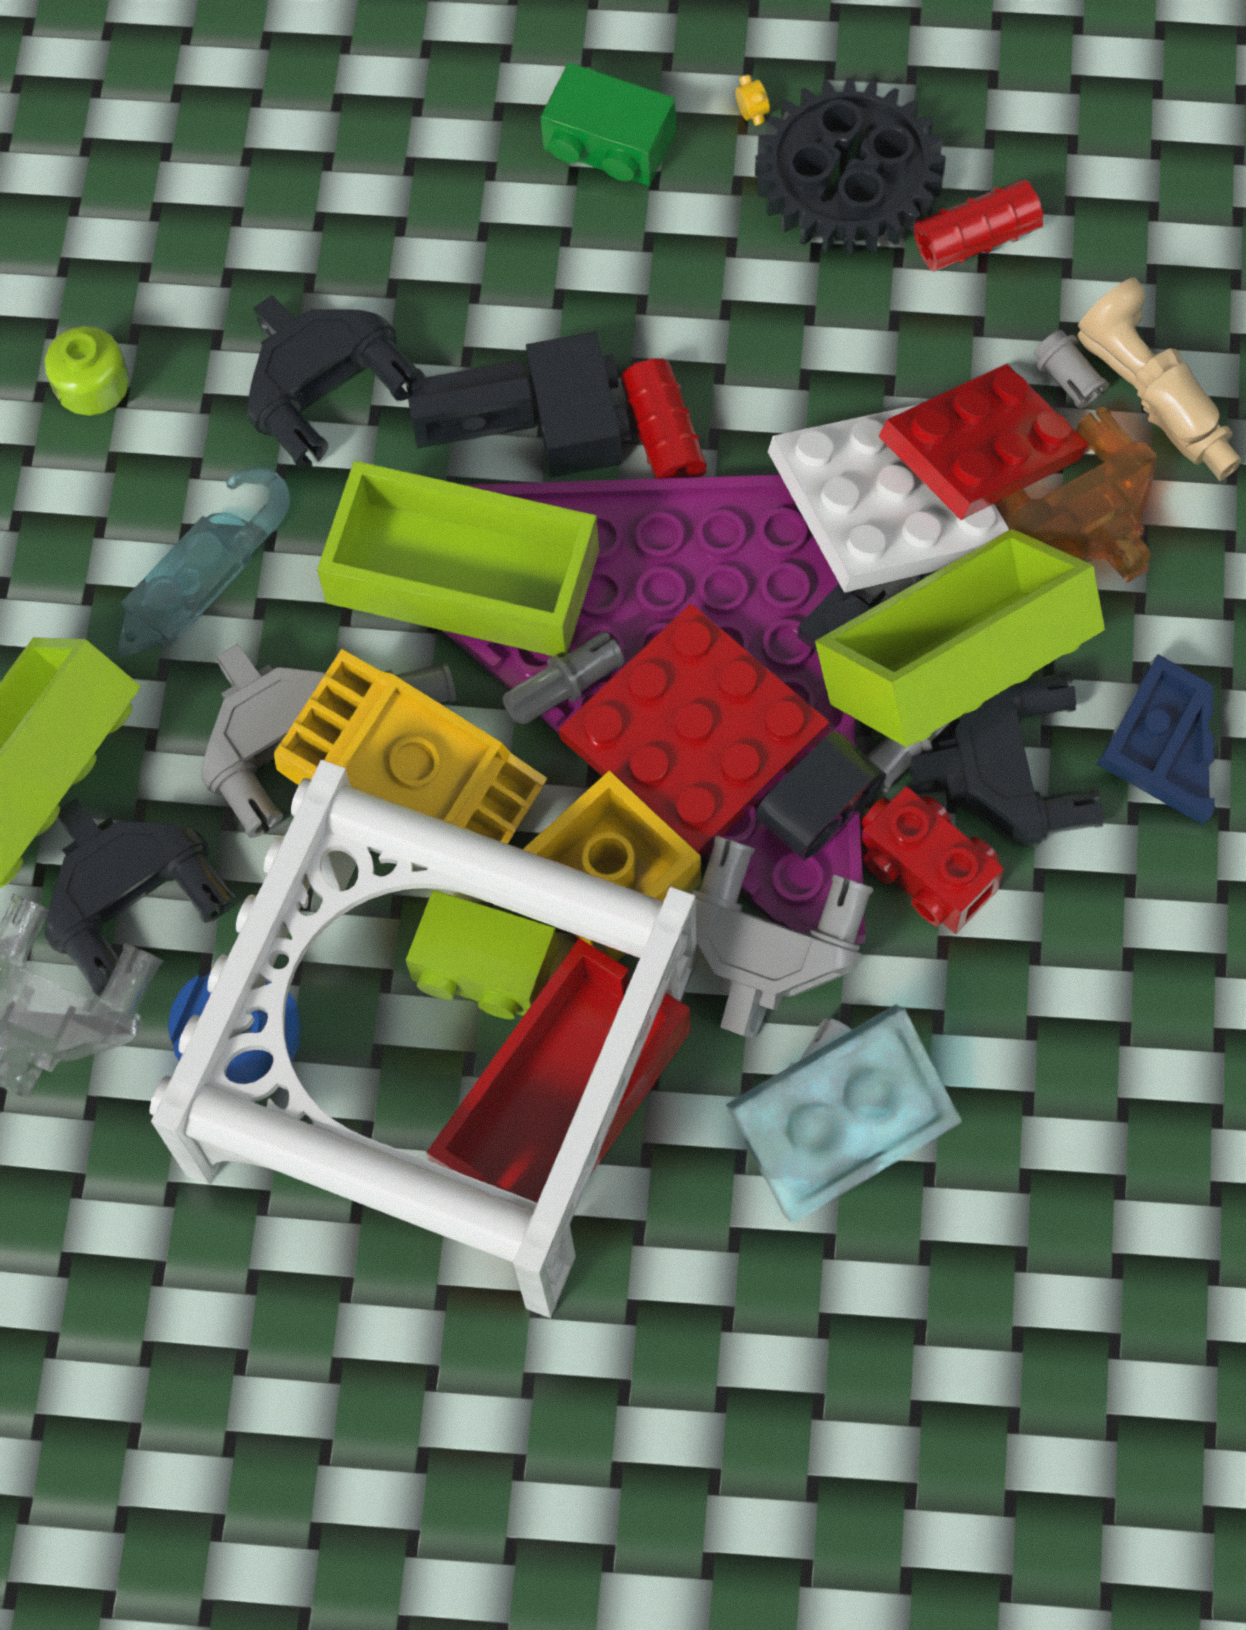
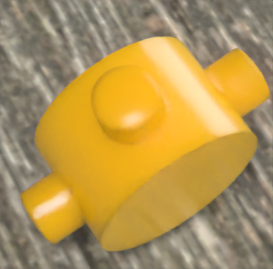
[735,74,770,126]

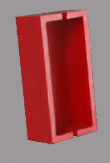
[426,938,691,1203]

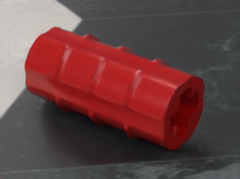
[914,179,1043,272]
[621,358,707,479]

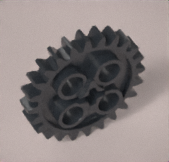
[755,78,946,255]

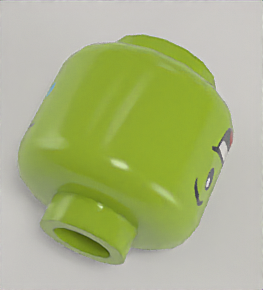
[44,325,129,416]

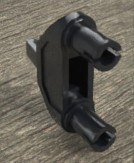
[248,295,425,469]
[909,671,1103,847]
[45,797,238,997]

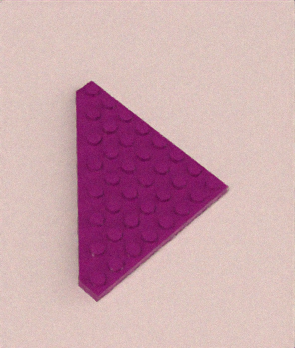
[442,475,866,944]

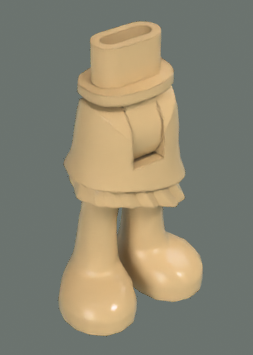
[1077,277,1241,481]

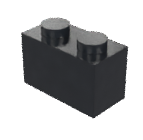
[526,331,630,478]

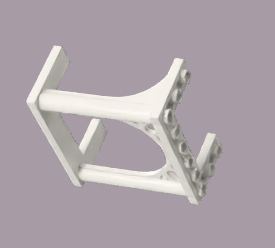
[150,760,697,1318]

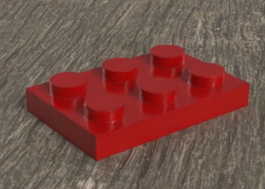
[878,364,1089,520]

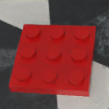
[559,603,830,857]

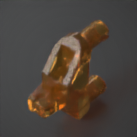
[994,407,1157,583]

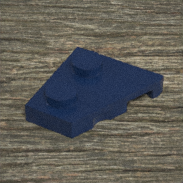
[1096,654,1215,825]

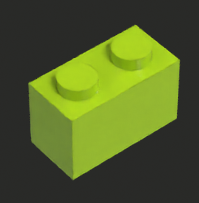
[406,890,559,1019]

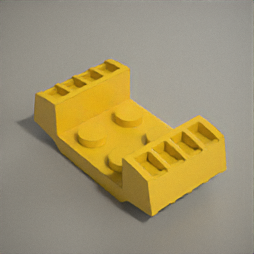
[274,649,548,844]

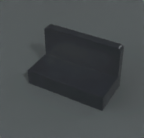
[406,361,535,449]

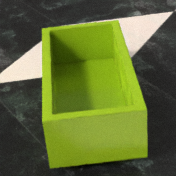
[317,460,599,658]
[815,529,1105,747]
[0,637,142,888]

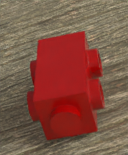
[861,786,1004,935]

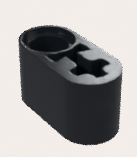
[755,731,887,861]

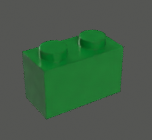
[540,62,676,186]

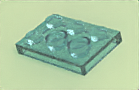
[725,1004,962,1224]

